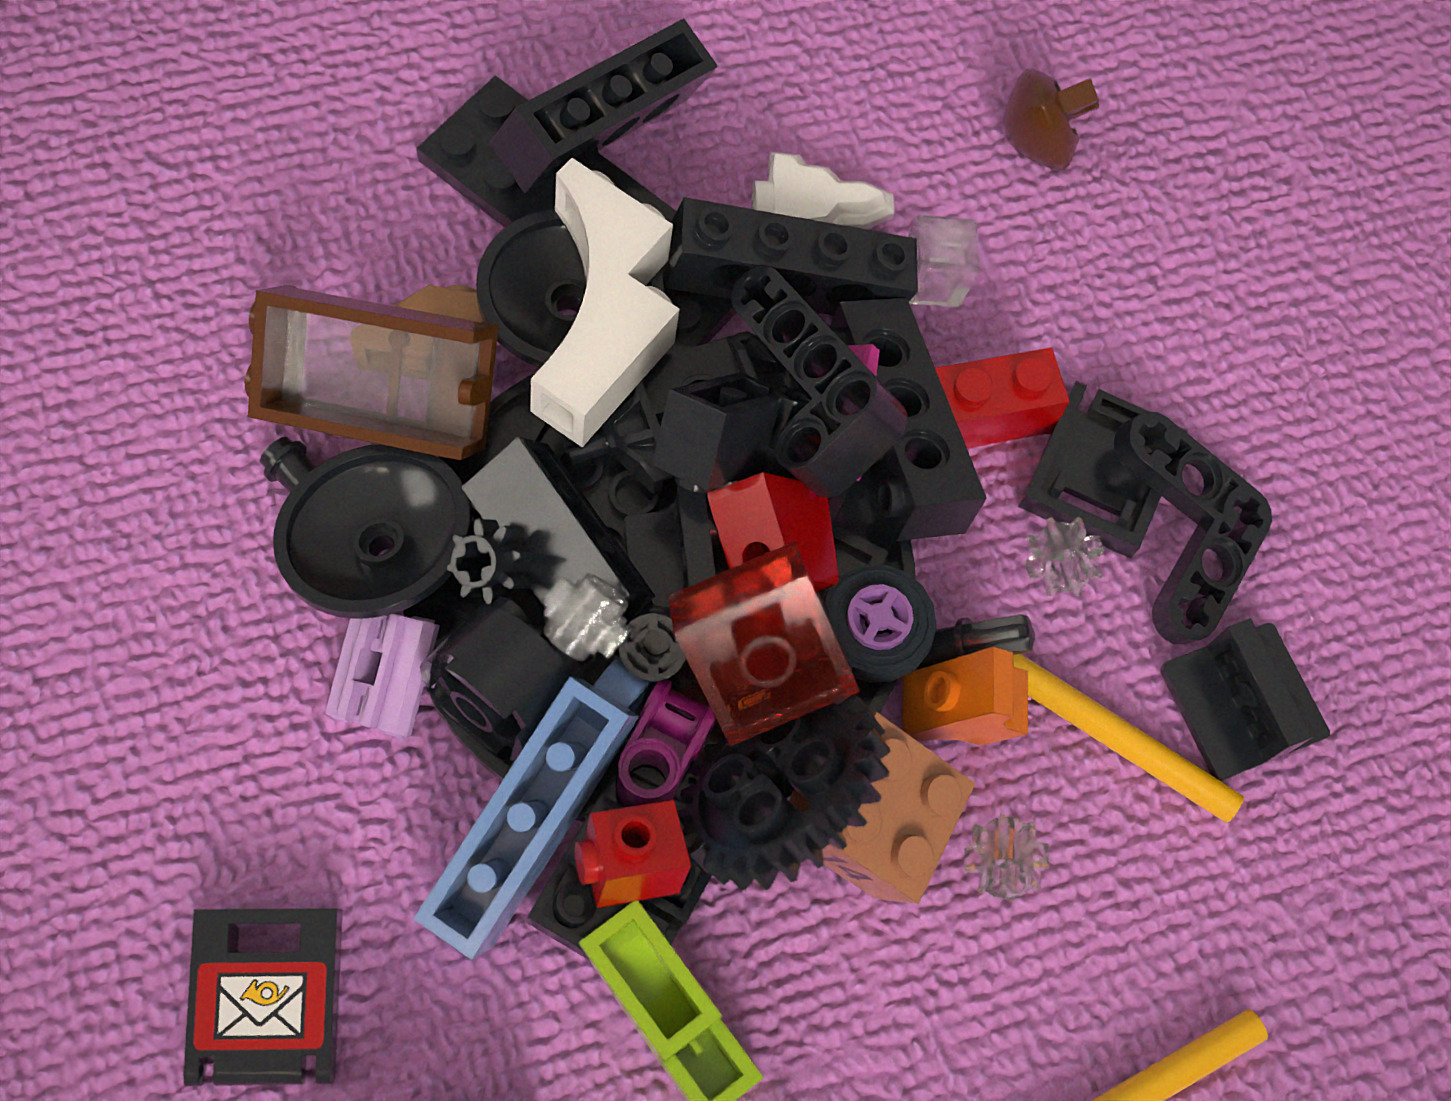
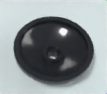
[476,209,664,368]
[273,444,472,619]

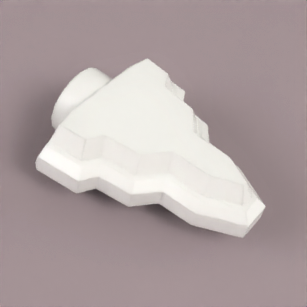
[752,152,895,230]

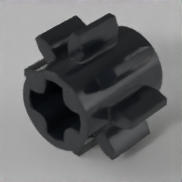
[447,519,536,604]

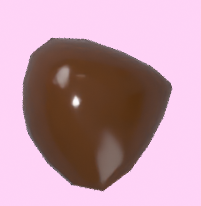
[1003,68,1100,170]

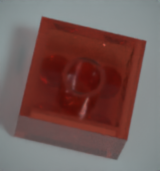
[668,541,860,746]

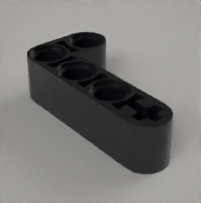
[731,265,907,498]

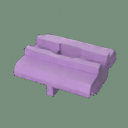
[325,614,440,739]

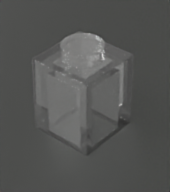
[908,215,979,307]

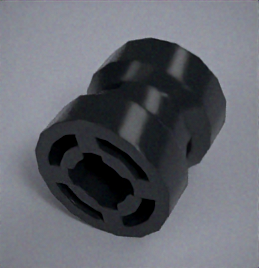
[619,605,692,682]

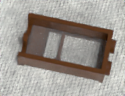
[245,285,499,461]

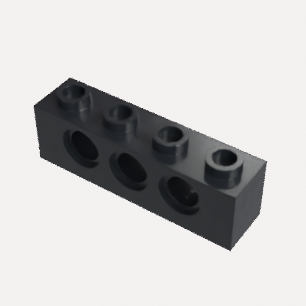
[489,18,718,193]
[663,197,918,316]
[830,298,987,541]

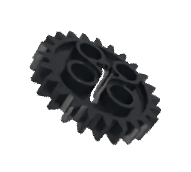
[678,682,890,891]

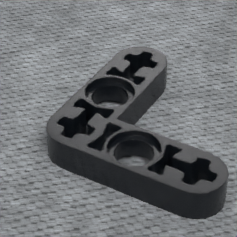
[1114,411,1272,644]

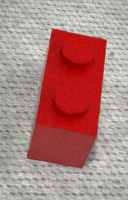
[935,347,1070,449]

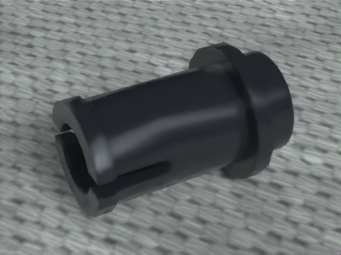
[260,437,317,492]

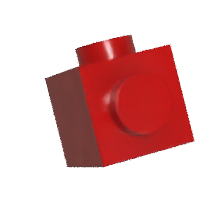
[575,800,691,908]

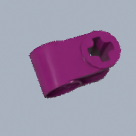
[615,679,722,808]

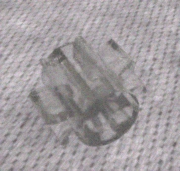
[1024,517,1105,597]
[542,573,629,661]
[964,814,1050,901]

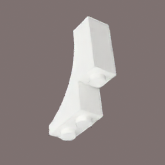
[530,158,680,447]

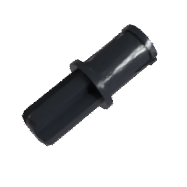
[914,614,1035,671]

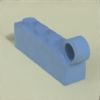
[413,659,652,960]

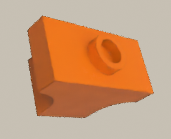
[902,647,1028,746]

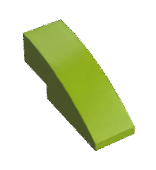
[579,901,764,1101]

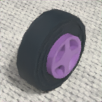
[817,565,937,683]

